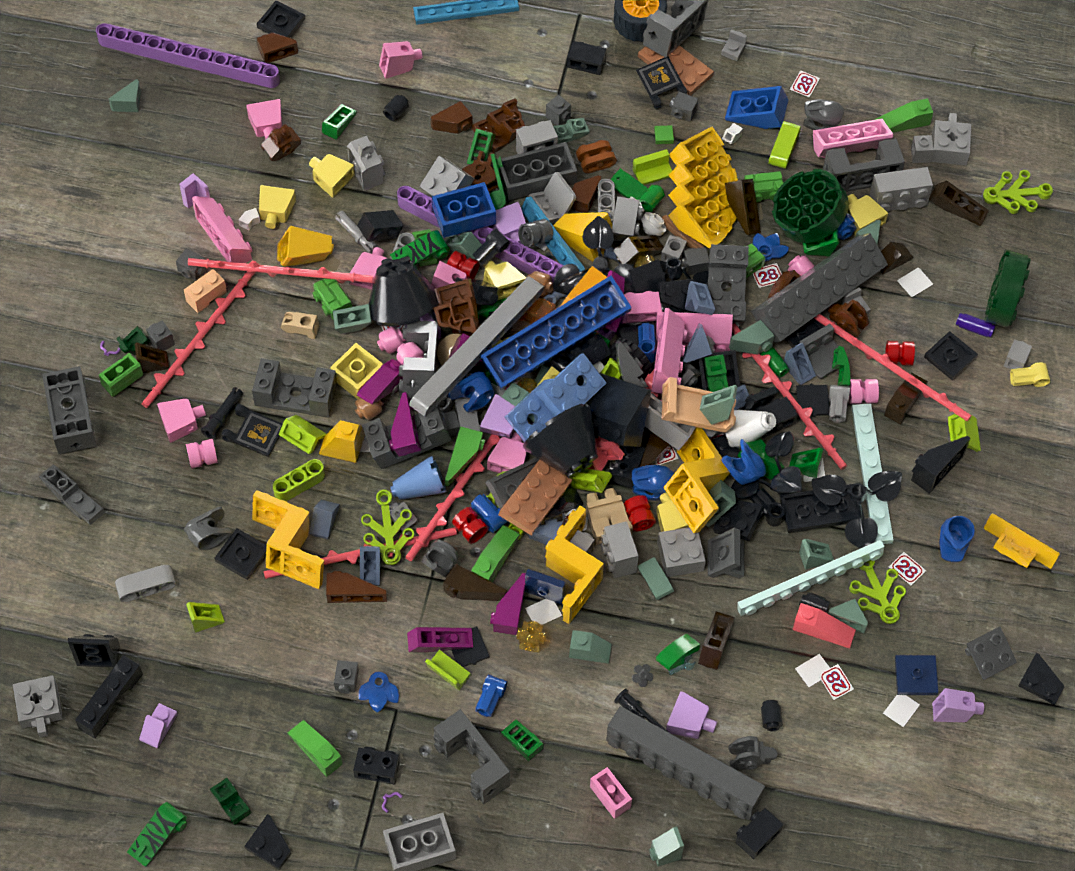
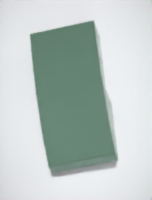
[553,118,590,144]
[637,557,674,600]

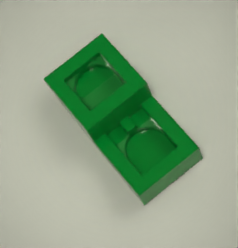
[832,346,850,386]
[704,354,728,392]
[656,634,700,671]

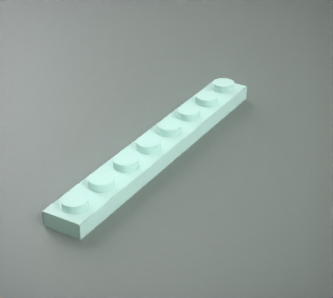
[851,404,893,544]
[737,540,884,616]

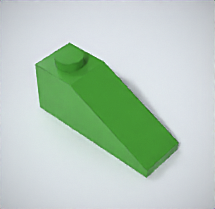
[874,98,933,133]
[445,426,485,486]
[471,525,520,583]
[288,720,343,777]

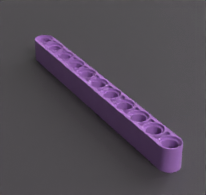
[96,23,280,88]
[397,186,564,282]

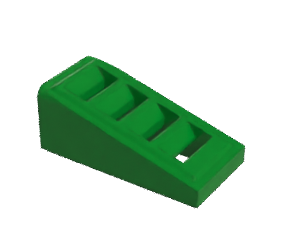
[322,104,357,139]
[467,129,496,164]
[501,719,544,762]

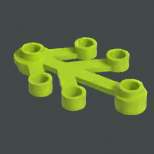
[983,170,1053,214]
[361,490,414,565]
[849,560,906,624]

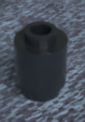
[383,95,409,121]
[799,592,830,612]
[761,700,783,732]

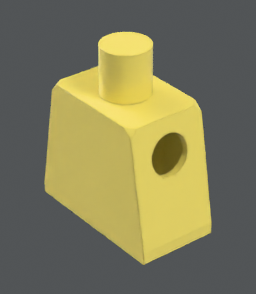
[309,154,355,198]
[259,185,296,229]
[847,194,888,236]
[483,261,526,300]
[656,492,689,532]

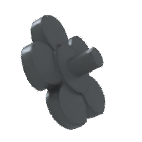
[632,664,653,687]

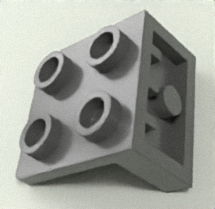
[799,324,850,379]

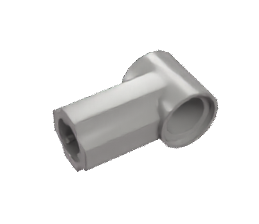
[829,385,850,423]

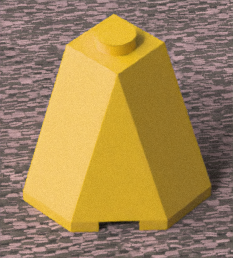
[553,212,613,262]
[277,226,334,267]
[319,420,365,463]

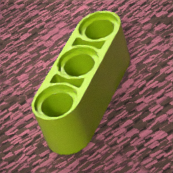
[768,121,801,169]
[273,459,325,501]

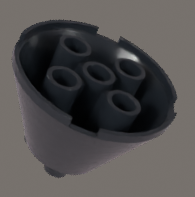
[368,257,439,326]
[523,403,598,478]

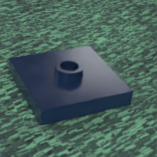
[525,569,565,604]
[895,655,938,695]

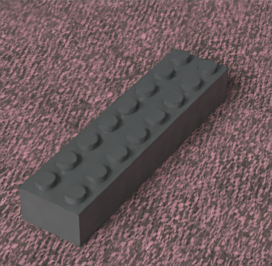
[751,233,888,342]
[606,706,765,820]

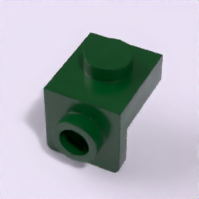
[116,326,151,356]

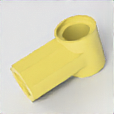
[1010,362,1050,387]

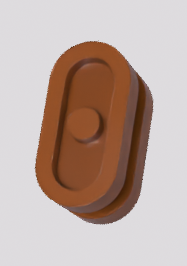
[576,140,617,173]

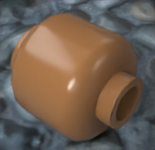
[527,271,553,297]
[354,398,383,420]

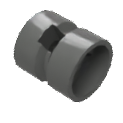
[518,219,553,247]

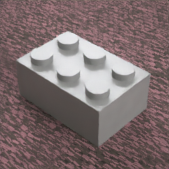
[870,167,933,212]
[383,813,456,871]

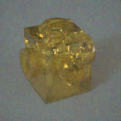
[516,621,546,653]

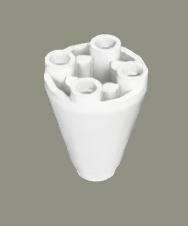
[725,410,776,448]

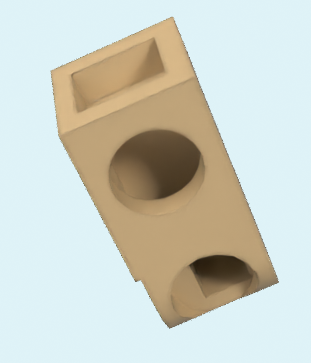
[281,312,320,339]

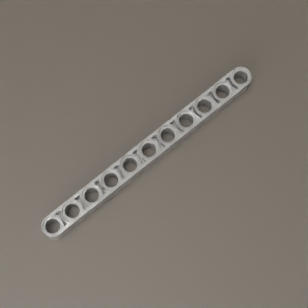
[409,276,545,417]

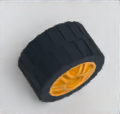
[614,0,667,42]

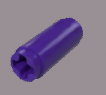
[956,313,995,338]

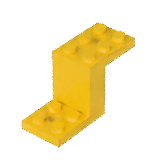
[664,427,730,533]
[252,490,324,589]
[545,506,604,624]

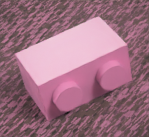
[622,291,662,323]
[590,767,632,819]

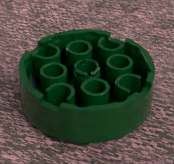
[772,169,848,243]
[984,249,1031,328]

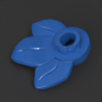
[753,233,789,262]
[359,672,399,713]

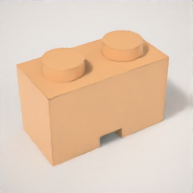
[184,269,227,313]

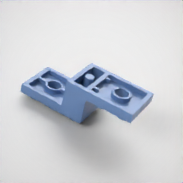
[504,353,606,442]

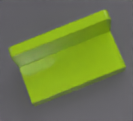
[632,149,672,185]
[948,414,981,452]
[278,415,326,454]
[565,468,612,493]
[425,650,471,690]

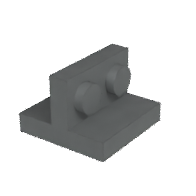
[708,528,744,579]

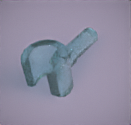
[668,655,696,675]

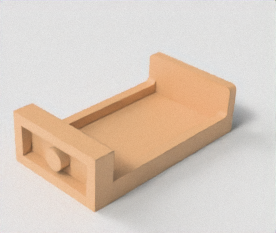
[662,377,736,433]

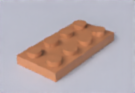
[638,46,714,96]
[498,460,572,536]

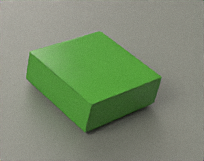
[654,125,674,144]

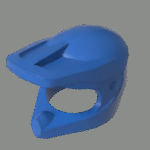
[448,371,495,413]
[721,439,766,485]
[632,465,674,501]
[939,516,975,562]

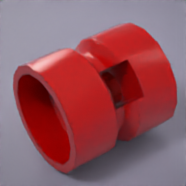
[447,250,480,279]
[885,340,915,366]
[624,495,656,532]
[452,507,489,544]

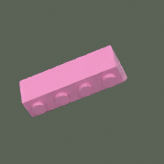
[813,119,893,158]
[192,196,252,263]
[651,308,687,394]
[655,312,733,353]

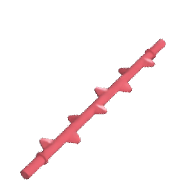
[188,258,374,284]
[141,271,256,408]
[814,314,972,422]
[732,324,847,470]
[406,434,500,561]
[264,527,457,579]

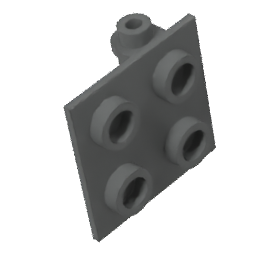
[965,626,1017,680]

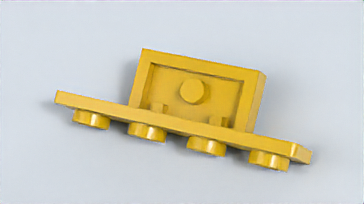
[984,513,1060,569]

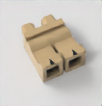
[586,488,633,545]

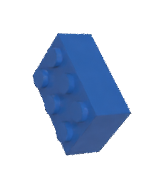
[432,182,496,238]

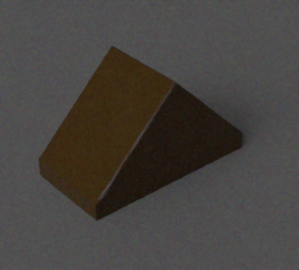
[880,242,914,274]
[135,342,169,373]

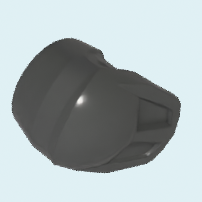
[803,99,844,130]
[184,507,232,550]
[421,539,459,577]

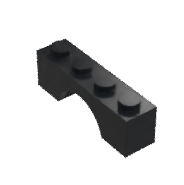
[75,655,143,739]

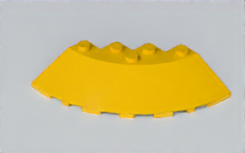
[668,127,738,248]

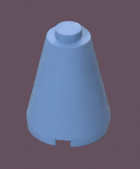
[390,456,447,500]

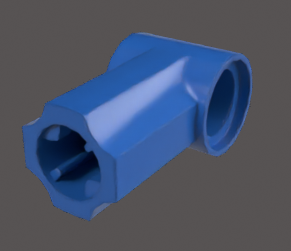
[638,323,656,363]
[471,494,509,533]
[475,674,508,717]

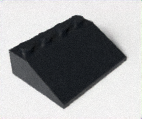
[584,373,652,447]

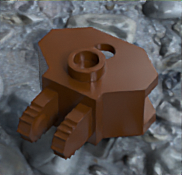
[261,124,301,161]
[462,151,499,193]
[827,299,869,338]

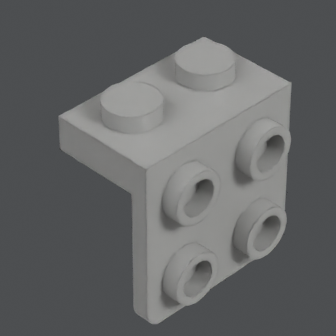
[528,172,576,224]

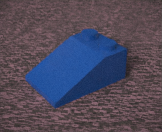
[725,86,788,129]

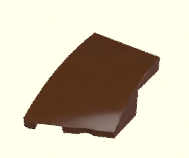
[471,98,525,153]
[434,278,479,333]

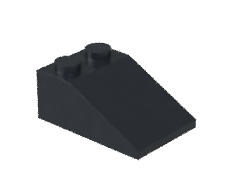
[695,350,740,391]
[911,436,970,494]
[68,634,120,668]

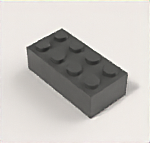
[500,142,577,201]

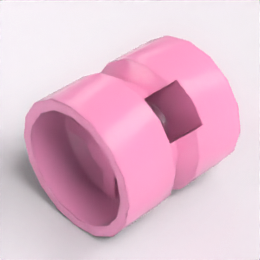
[849,379,879,404]
[186,439,218,469]

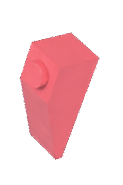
[793,603,856,649]

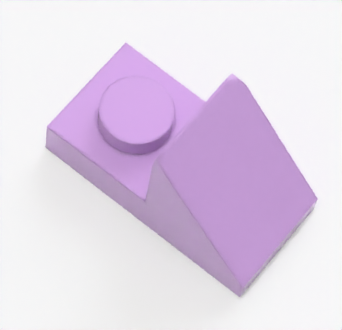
[139,703,178,749]

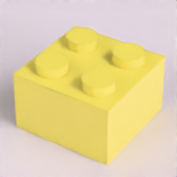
[330,343,383,399]

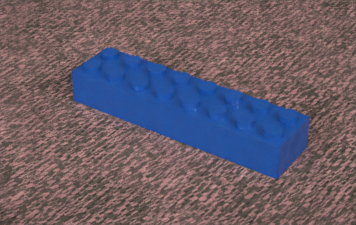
[481,275,632,390]

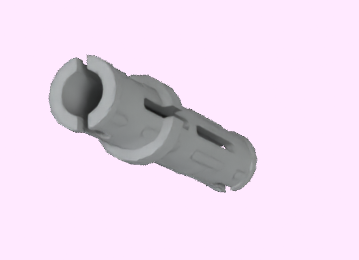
[335,211,378,254]

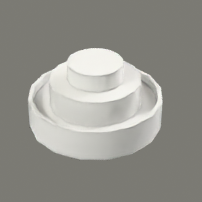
[641,212,666,236]

